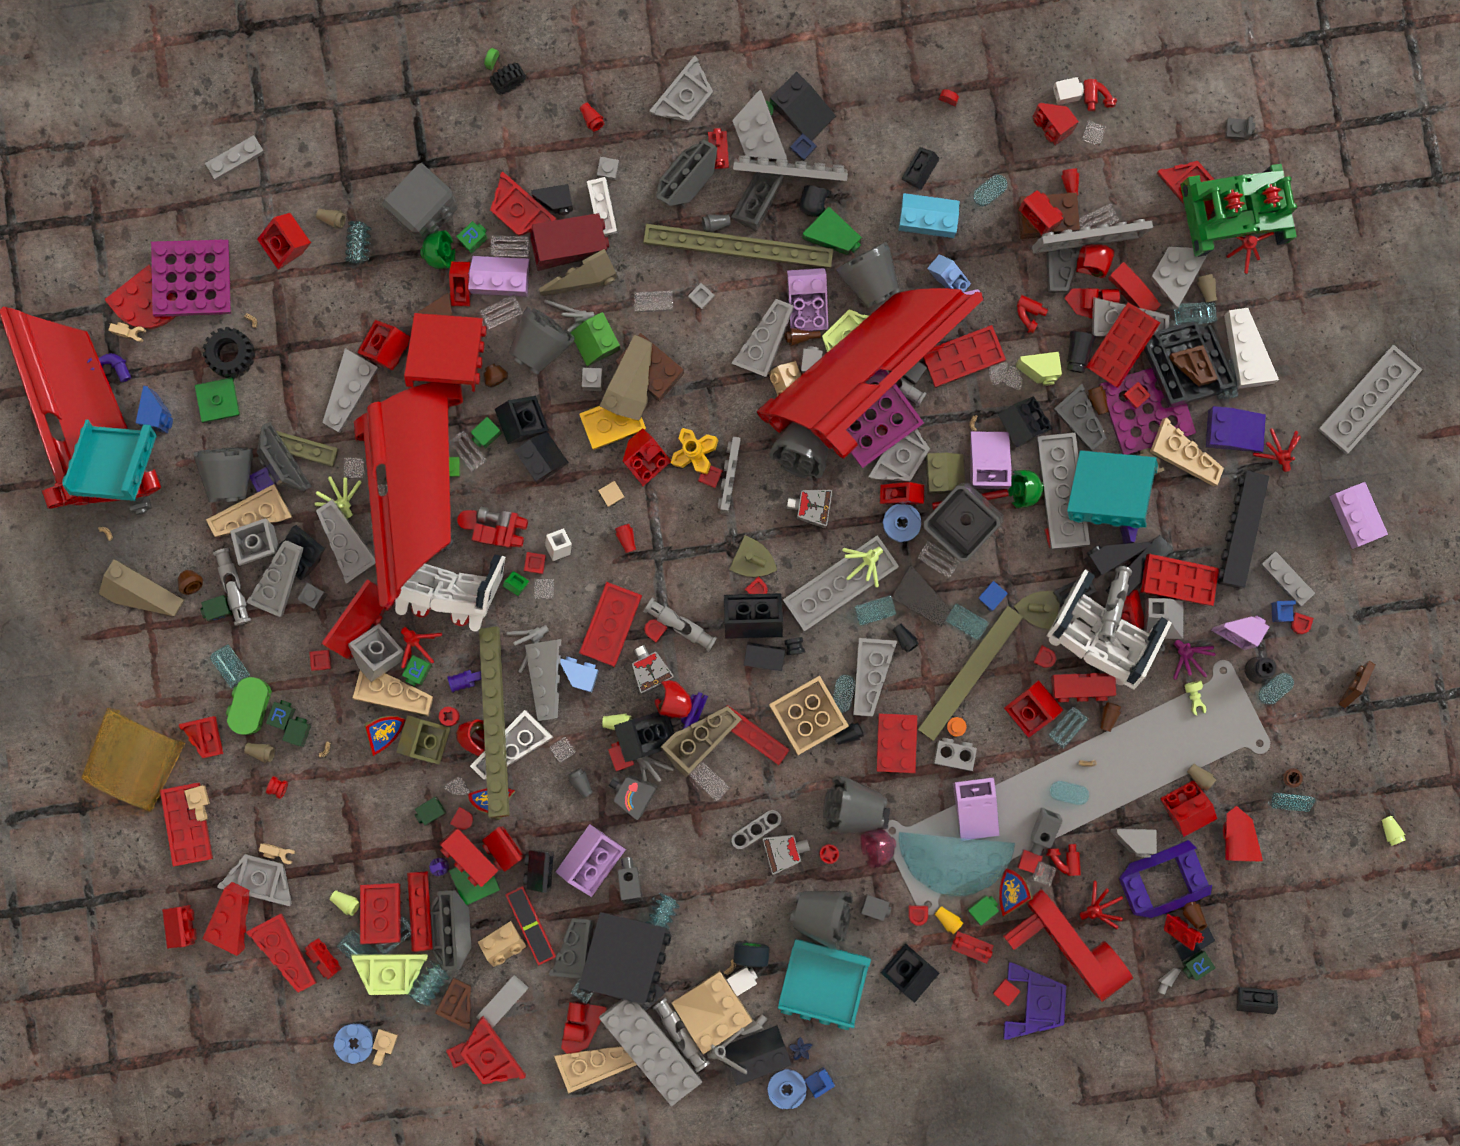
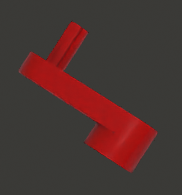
[1003,889,1133,1002]

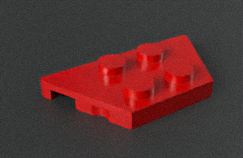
[1157,161,1214,220]
[490,171,557,236]
[461,1016,526,1084]

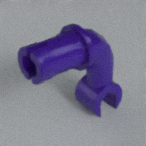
[87,354,132,383]

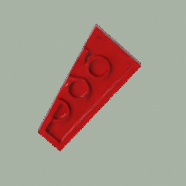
[246,913,317,993]

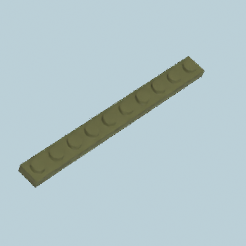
[643,224,833,269]
[479,626,510,819]

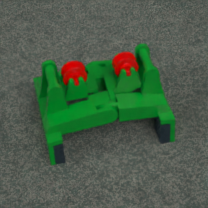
[1180,164,1297,257]

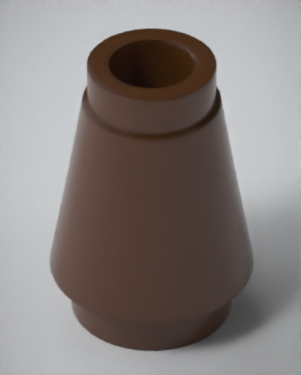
[1087,386,1109,415]
[1100,702,1122,732]
[1282,768,1303,788]
[1182,901,1208,931]

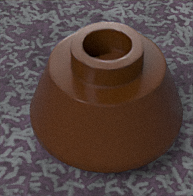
[483,363,508,388]
[178,570,203,595]

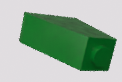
[802,207,862,255]

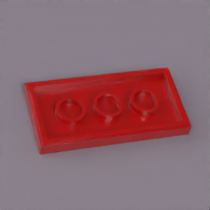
[579,582,642,667]

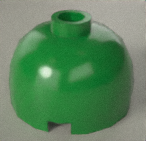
[420,230,456,269]
[1008,470,1044,508]

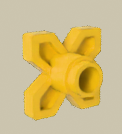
[671,428,718,474]

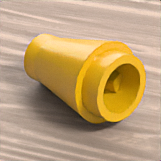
[934,906,964,935]

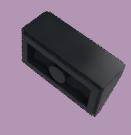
[901,147,939,190]
[1172,926,1215,961]
[1236,987,1278,1014]

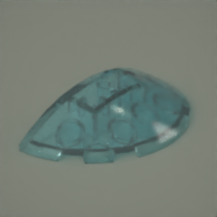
[899,832,1015,896]

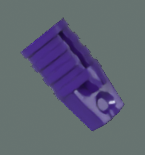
[447,670,481,693]
[429,858,449,876]

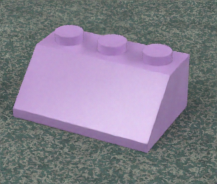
[468,256,530,297]
[1329,482,1388,549]
[1211,616,1270,650]
[556,824,626,897]

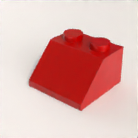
[1019,190,1063,235]
[257,213,311,269]
[357,320,410,370]
[1004,680,1063,738]
[482,826,525,872]

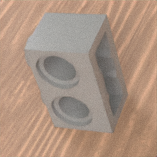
[933,738,977,771]

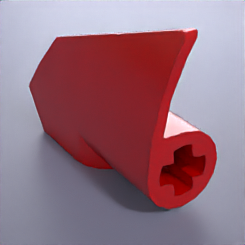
[1064,288,1120,319]
[1223,806,1263,862]
[561,1002,606,1054]

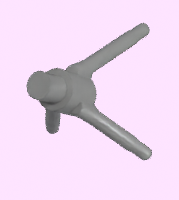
[544,300,594,332]
[506,625,549,673]
[637,756,674,782]
[707,1028,747,1074]

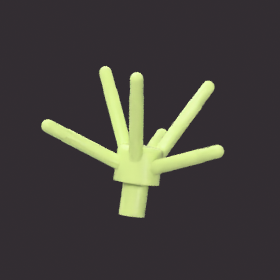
[315,476,361,518]
[842,547,883,587]

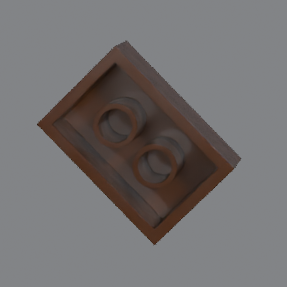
[1017,193,1080,239]
[615,333,684,402]

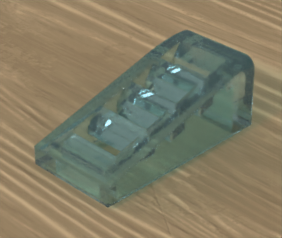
[1174,303,1217,325]

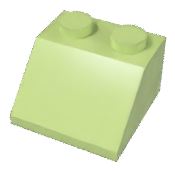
[1016,352,1062,386]

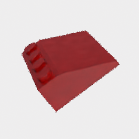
[322,579,395,660]

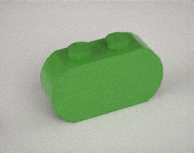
[226,677,272,735]

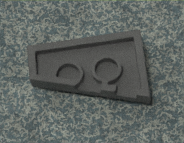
[1046,247,1080,292]
[1053,384,1107,451]
[548,918,593,979]

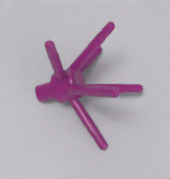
[1173,639,1216,680]

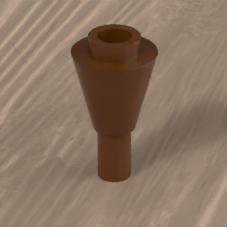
[785,327,821,346]

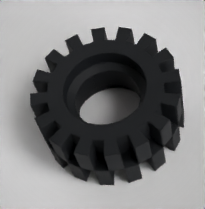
[490,62,526,95]

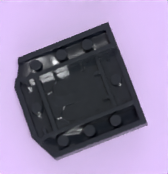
[1144,322,1237,407]

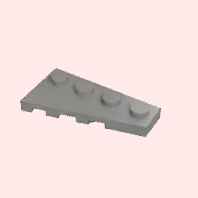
[1092,297,1169,336]
[731,299,794,377]
[322,349,379,433]
[718,437,741,515]
[316,499,376,583]
[246,540,303,617]
[853,638,897,717]

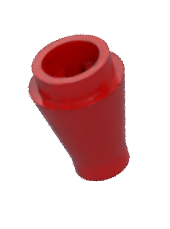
[579,103,604,131]
[1061,168,1080,196]
[615,524,636,553]

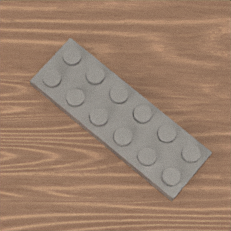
[733,155,848,181]
[1032,219,1153,254]
[1317,344,1422,455]
[1037,433,1090,550]
[783,535,899,632]
[599,1000,702,1106]

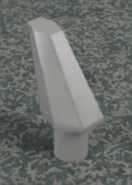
[1158,968,1181,995]
[741,1014,767,1036]

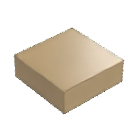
[598,481,625,507]

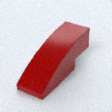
[1108,262,1161,311]

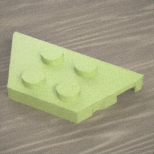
[822,310,868,352]
[351,954,428,995]

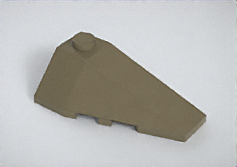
[539,249,617,296]
[600,335,652,421]
[99,559,185,616]
[661,706,742,777]

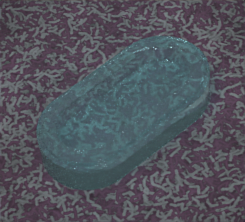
[973,175,1007,206]
[1259,673,1294,705]
[833,675,855,713]
[1050,781,1089,805]

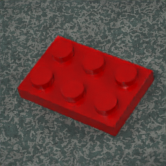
[876,713,917,773]
[360,883,400,945]

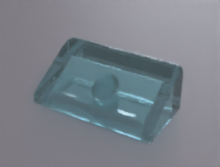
[854,595,896,625]
[945,604,989,640]
[210,644,250,688]
[1271,793,1315,812]
[337,929,379,962]

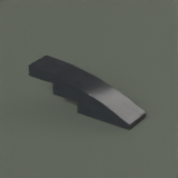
[1105,535,1173,596]

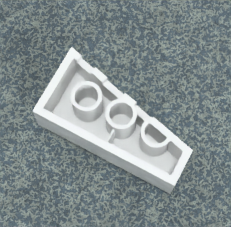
[1224,308,1279,389]
[470,710,554,780]

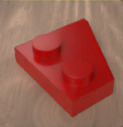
[179,716,223,758]

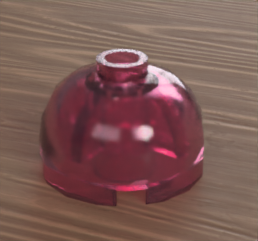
[860,829,896,869]

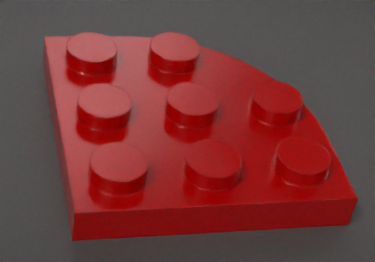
[104,264,177,329]

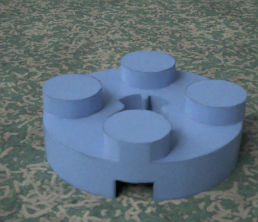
[883,504,921,543]
[333,1023,374,1064]
[767,1068,807,1109]

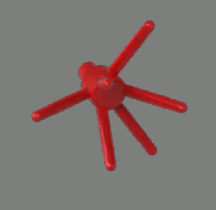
[1226,232,1274,274]
[1253,428,1301,472]
[401,627,442,668]
[1080,881,1123,929]

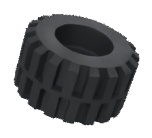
[203,327,255,378]

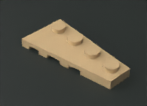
[1150,418,1224,486]
[206,484,293,537]
[353,670,433,716]
[554,1046,637,1093]

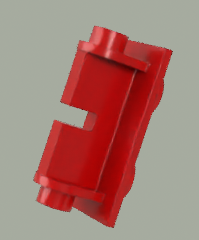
[708,128,729,169]
[1164,914,1204,951]
[951,931,994,964]
[305,938,342,979]

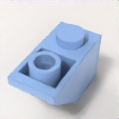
[927,254,971,293]
[560,656,599,693]

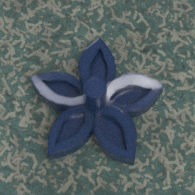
[789,1037,812,1060]

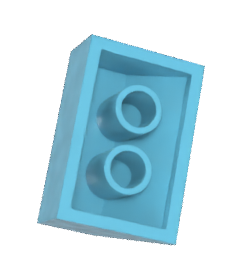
[898,193,959,238]

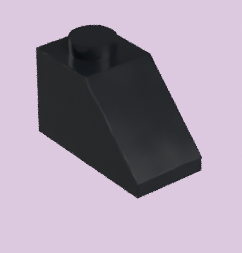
[531,184,573,215]

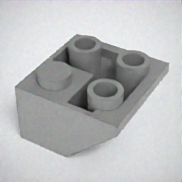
[1144,598,1183,639]

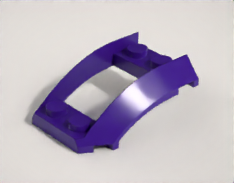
[1119,840,1212,918]

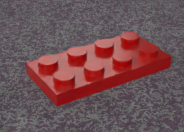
[1086,302,1161,388]
[923,325,1006,388]
[1141,554,1219,606]
[160,783,213,867]

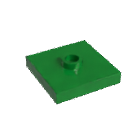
[195,378,240,423]
[449,854,501,905]

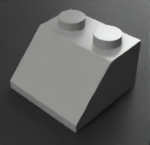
[230,518,278,566]
[348,624,404,682]
[1111,829,1157,857]

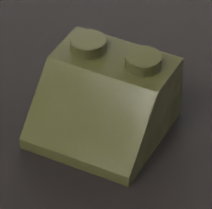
[925,453,965,495]
[396,715,450,765]

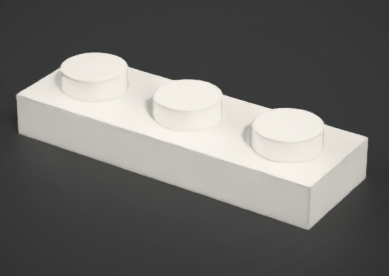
[587,177,618,236]

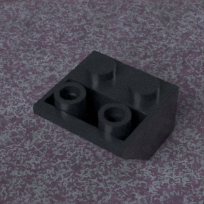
[998,396,1053,447]

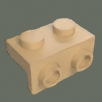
[769,361,801,396]
[478,921,526,967]

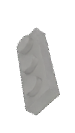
[205,135,265,181]
[1260,551,1315,607]

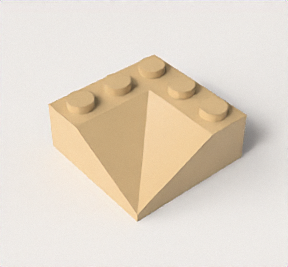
[769,676,848,755]
[671,970,752,1054]

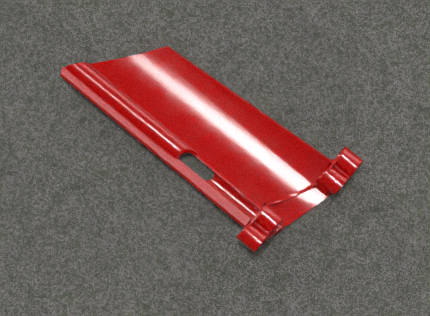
[756,288,983,459]
[0,306,161,509]
[354,382,463,607]

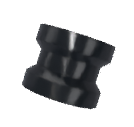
[784,637,805,656]

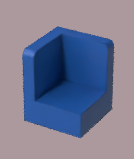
[979,581,1008,612]
[1271,601,1296,622]
[805,1067,835,1099]

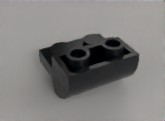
[272,525,325,580]

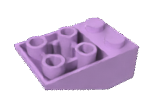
[787,268,828,331]
[970,431,1011,489]
[953,778,999,841]

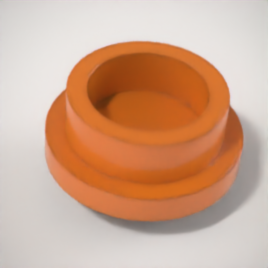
[947,717,966,737]

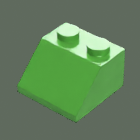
[570,312,621,367]

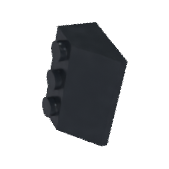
[724,593,783,639]
[725,1025,792,1086]

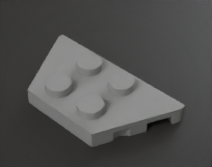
[649,56,713,123]
[732,90,787,160]
[1151,247,1209,310]
[868,422,930,482]
[217,854,292,906]

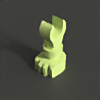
[1184,681,1206,715]

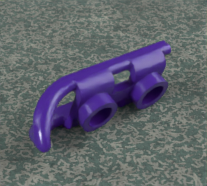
[681,692,708,729]

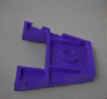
[1003,962,1066,1040]

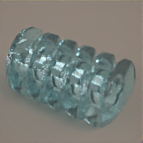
[344,221,372,263]
[645,893,680,930]
[408,961,449,1006]

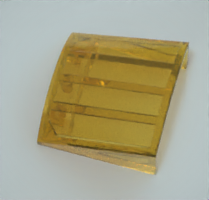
[81,708,185,812]

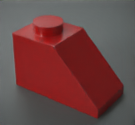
[449,261,471,306]
[880,482,924,505]

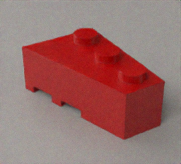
[1051,673,1116,702]
[439,828,498,887]
[202,882,250,956]

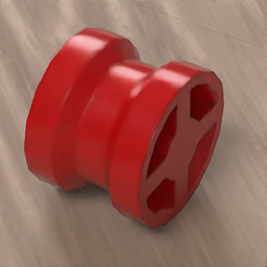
[439,707,460,726]
[266,776,288,799]
[819,844,839,864]

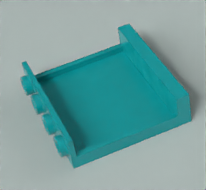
[62,420,157,501]
[1067,451,1158,528]
[778,938,871,1030]

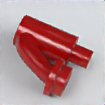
[1084,79,1117,111]
[1016,295,1048,333]
[1046,844,1081,876]

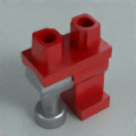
[472,507,528,549]

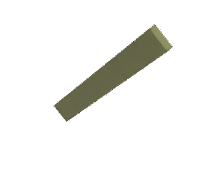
[918,606,1023,741]

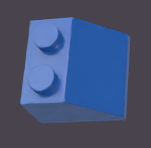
[136,386,173,433]

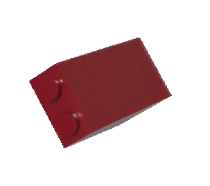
[530,213,609,271]

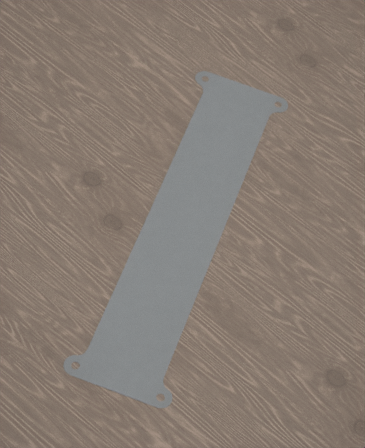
[882,660,1270,915]

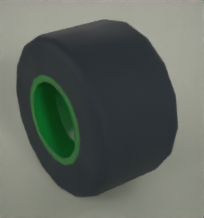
[733,942,770,967]

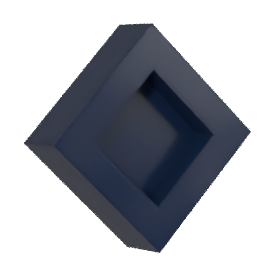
[790,134,817,161]

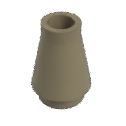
[316,209,346,229]
[1197,274,1217,303]
[244,743,275,763]
[1187,763,1217,791]

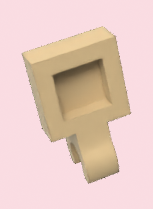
[108,322,146,342]
[185,785,210,821]
[259,843,295,864]
[372,1029,398,1066]

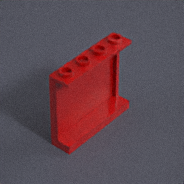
[404,313,487,392]

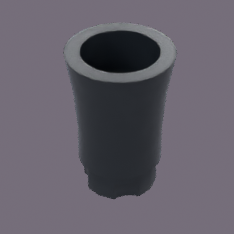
[1067,331,1096,373]
[1245,657,1276,683]

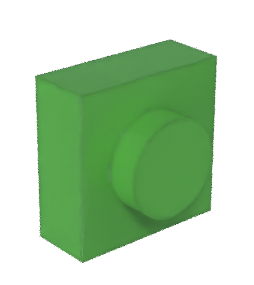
[449,457,460,477]

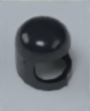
[799,185,832,217]

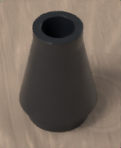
[893,623,919,653]
[834,722,864,745]

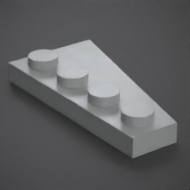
[525,639,561,721]

